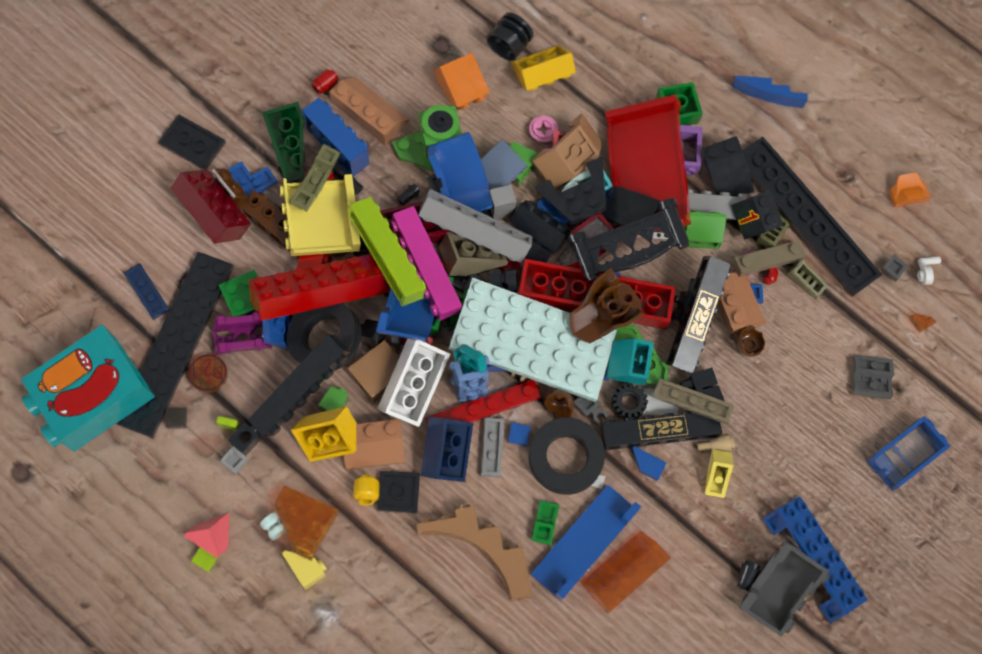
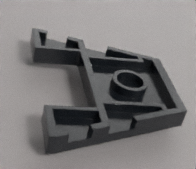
[535,157,607,225]

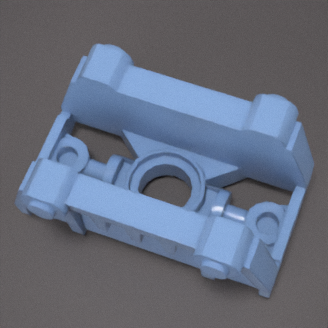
[449,355,489,402]

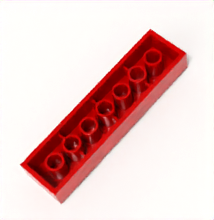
[248,253,391,321]
[519,259,676,330]

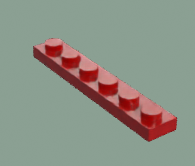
[425,380,541,426]

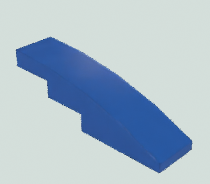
[732,76,808,108]

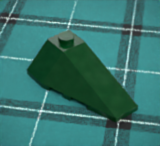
[262,102,304,183]

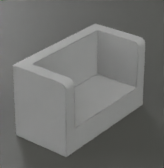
[489,185,517,220]

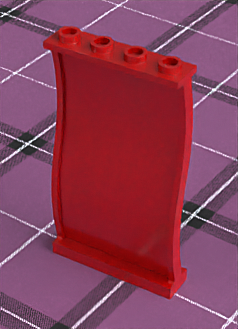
[605,95,692,235]

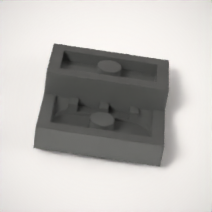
[852,355,894,400]

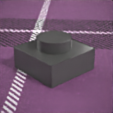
[881,255,908,282]

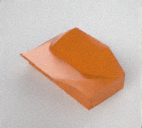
[889,172,931,207]

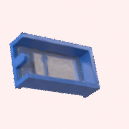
[867,416,951,492]

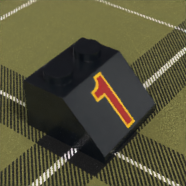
[731,190,783,240]

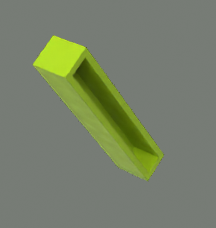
[348,197,426,307]

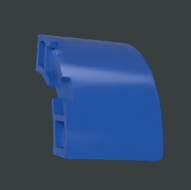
[428,132,493,212]
[377,289,434,342]

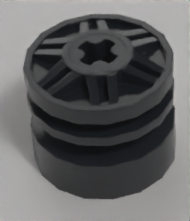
[486,12,534,61]

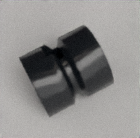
[489,269,517,294]

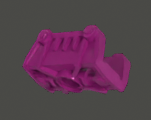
[213,312,272,355]

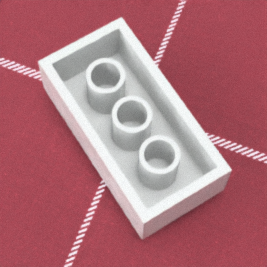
[377,339,450,427]

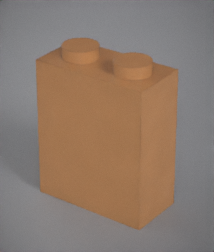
[348,340,399,402]

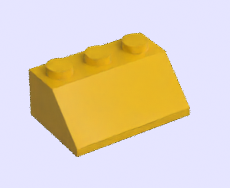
[511,45,576,91]
[291,406,356,462]

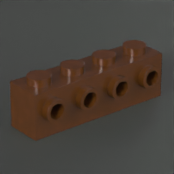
[239,190,299,258]

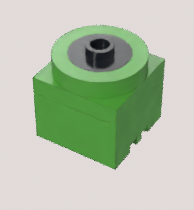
[418,105,462,158]

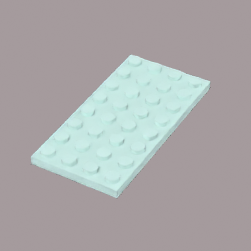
[448,278,617,402]

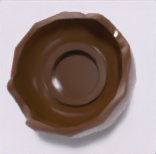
[736,326,765,357]
[544,389,574,419]

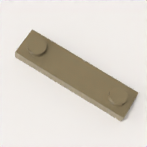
[732,240,806,277]
[653,378,734,425]

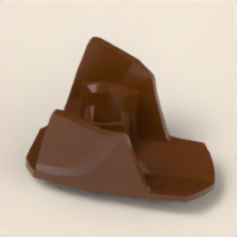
[569,268,644,344]

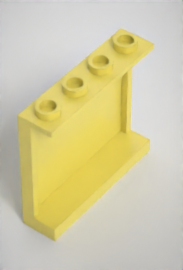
[280,174,361,256]

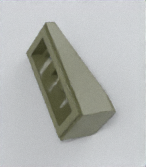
[756,216,790,248]
[786,259,828,299]

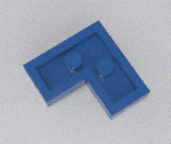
[227,161,278,200]

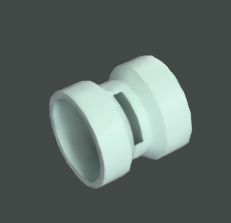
[260,512,288,541]

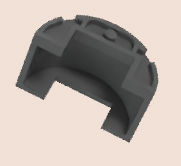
[740,541,830,637]

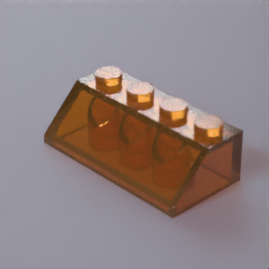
[581,531,671,614]

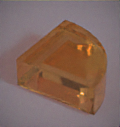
[909,313,936,333]

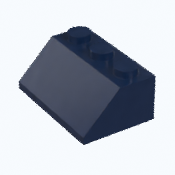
[420,417,474,482]

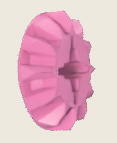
[529,116,558,143]

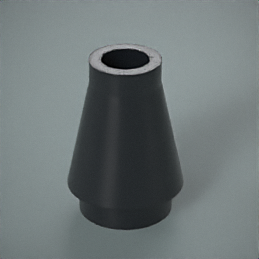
[737,559,761,591]

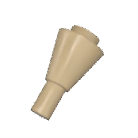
[697,433,735,452]

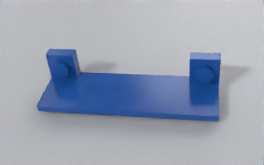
[531,485,641,601]
[763,496,867,623]

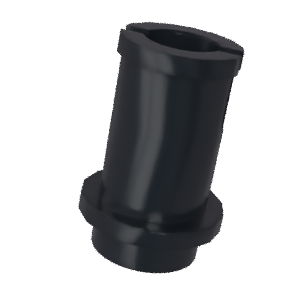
[396,184,421,206]

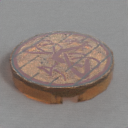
[188,354,228,393]

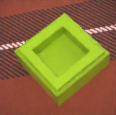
[216,416,240,431]
[191,547,219,572]

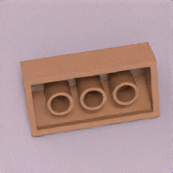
[330,77,409,145]

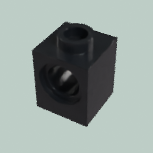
[228,422,261,456]

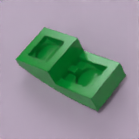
[531,500,560,545]

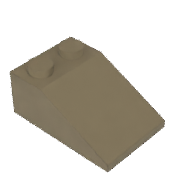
[439,232,508,276]

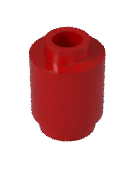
[311,69,339,95]

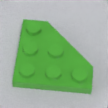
[392,130,434,171]
[611,325,669,386]

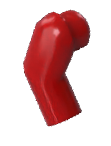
[763,267,779,285]

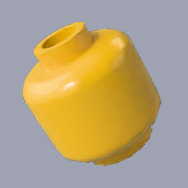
[353,474,380,506]

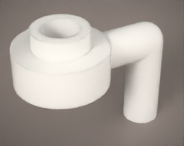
[917,256,941,285]

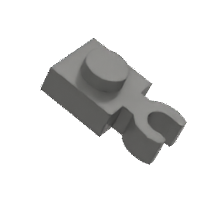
[574,396,608,425]

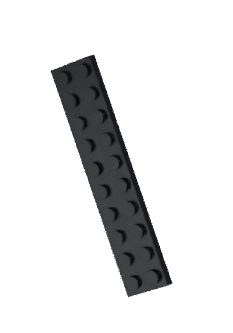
[742,137,882,297]
[116,252,234,439]

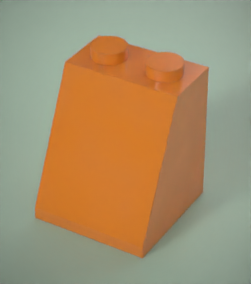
[433,53,490,110]

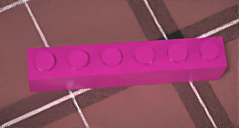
[390,206,462,321]

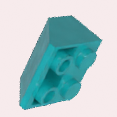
[606,339,654,386]

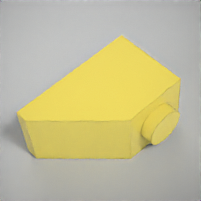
[705,449,733,498]
[282,551,326,590]

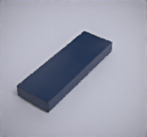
[124,264,170,320]

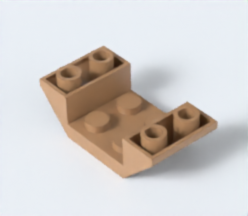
[531,113,602,189]

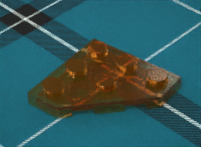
[275,486,339,561]

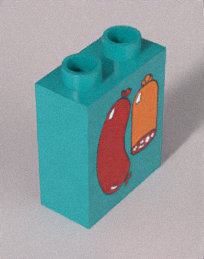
[21,324,155,452]

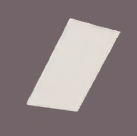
[643,388,678,415]

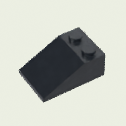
[702,136,755,197]

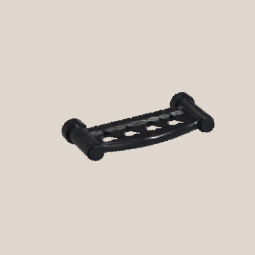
[567,198,689,283]

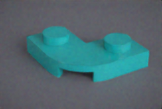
[453,344,487,374]

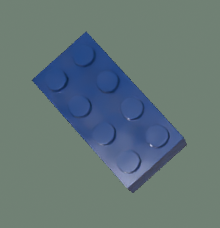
[302,98,369,177]

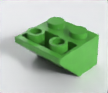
[684,210,726,249]

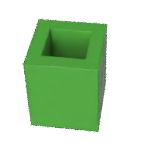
[319,386,349,412]

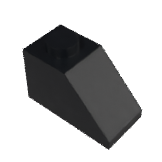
[360,319,387,349]

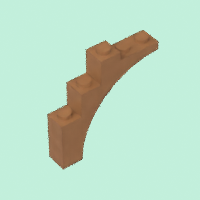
[416,504,532,601]

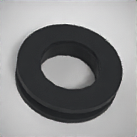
[286,303,362,371]
[529,418,605,495]

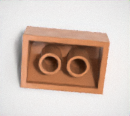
[717,273,766,337]
[344,419,405,470]

